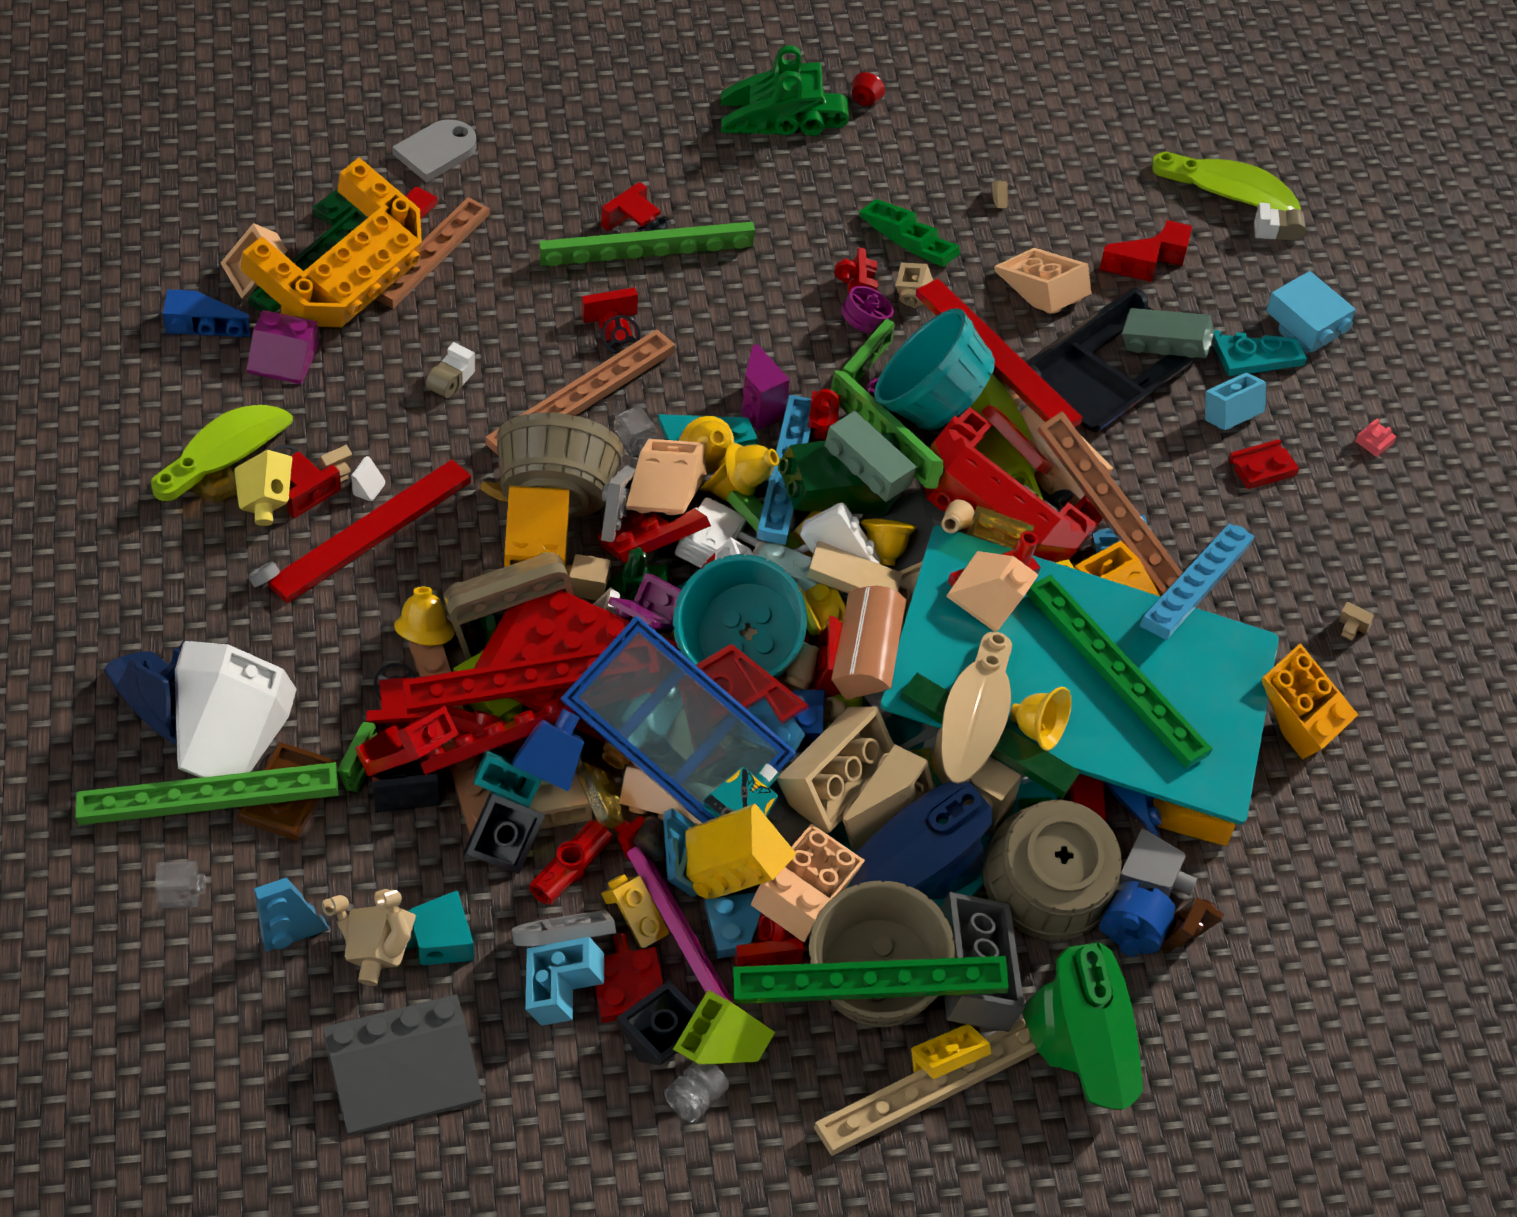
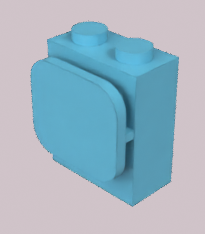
[1266,271,1356,352]

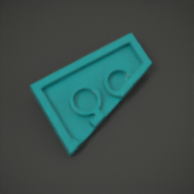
[657,414,757,446]

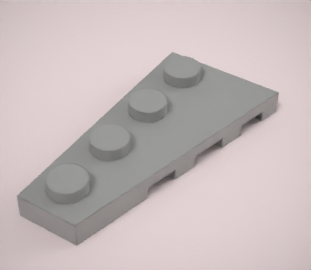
[601,457,639,542]

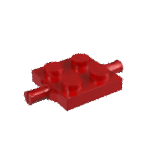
[595,933,663,1023]

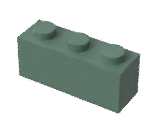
[1122,308,1214,358]
[824,411,917,502]

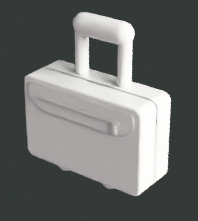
[675,498,766,568]
[794,503,881,564]

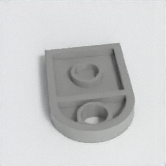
[392,120,476,183]
[512,909,616,946]

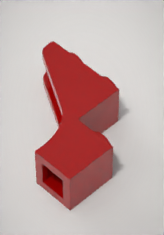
[1099,220,1192,282]

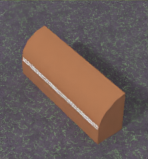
[832,585,906,700]

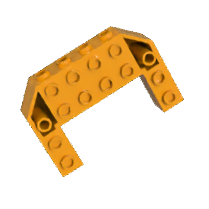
[241,157,422,327]

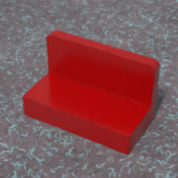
[733,933,804,967]

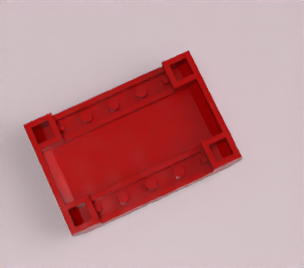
[474,590,681,752]

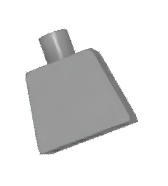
[1119,828,1198,897]

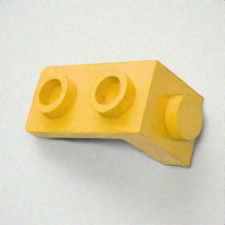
[601,874,669,948]

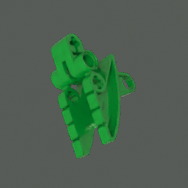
[721,45,849,136]

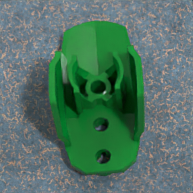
[1022,942,1143,1110]

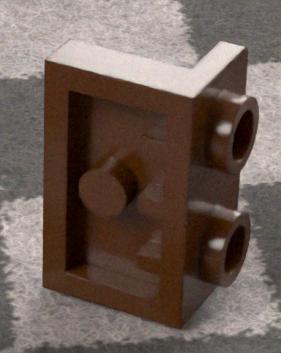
[1160,897,1224,953]

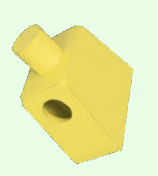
[234,450,292,526]

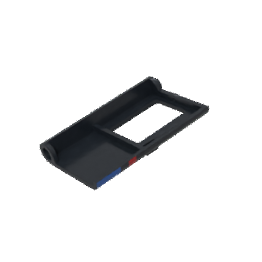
[1026,287,1210,432]

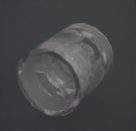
[664,1061,729,1123]

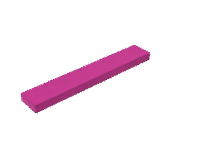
[627,846,735,1004]

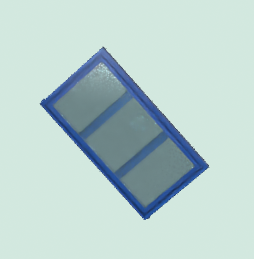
[560,616,797,823]

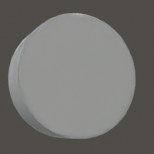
[248,562,280,587]

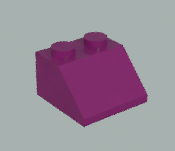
[247,310,319,385]
[741,344,790,431]

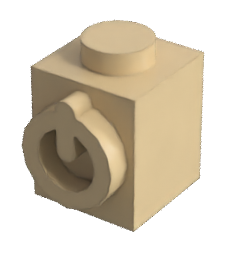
[896,263,933,308]

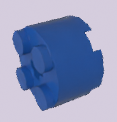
[1099,881,1176,957]

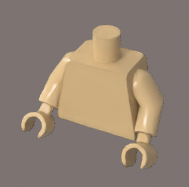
[322,889,416,986]

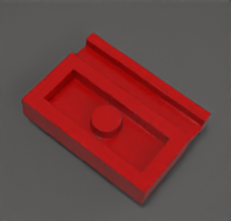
[1228,439,1299,489]

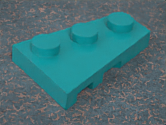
[1212,330,1307,377]

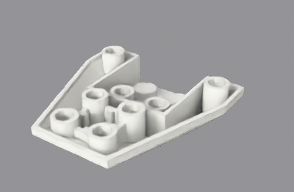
[175,641,296,778]

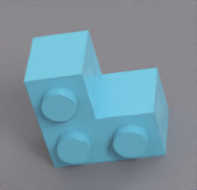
[525,937,604,1026]

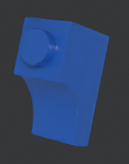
[793,690,825,750]

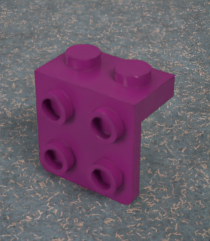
[608,573,681,634]

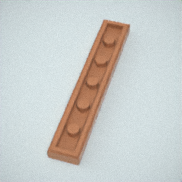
[375,197,490,309]

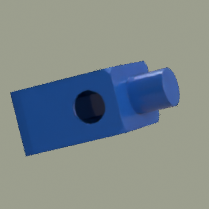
[512,709,584,792]

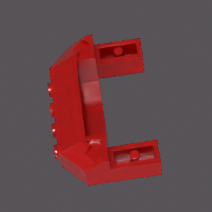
[923,407,1103,563]

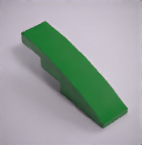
[859,199,960,267]

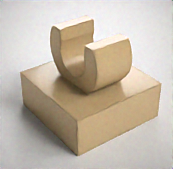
[317,445,352,482]
[1339,602,1374,641]

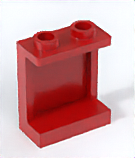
[355,706,459,776]

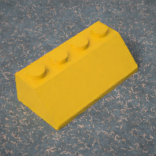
[686,804,796,899]

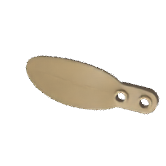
[941,632,1012,784]

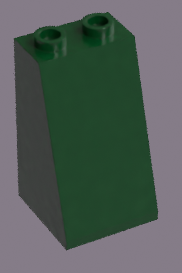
[778,433,902,516]

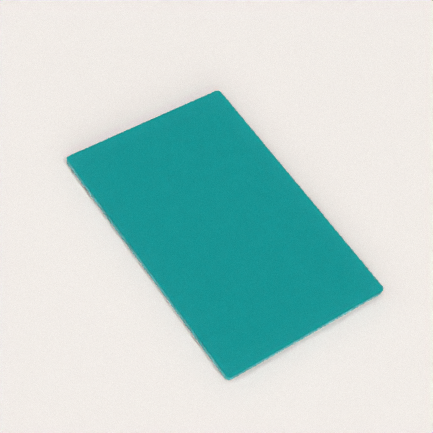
[880,525,1279,825]

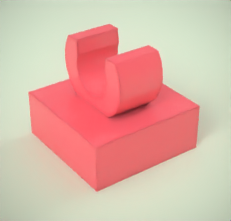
[1355,418,1397,457]

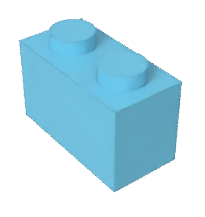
[1205,372,1266,430]

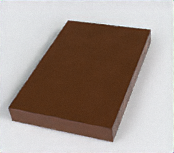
[237,741,338,841]

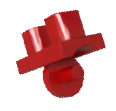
[834,247,878,294]
[808,389,841,440]

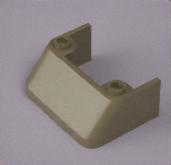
[444,552,574,661]

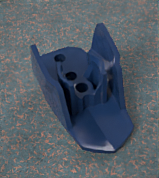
[104,640,190,746]
[850,781,992,900]

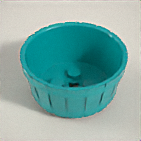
[874,308,995,431]
[673,554,807,679]

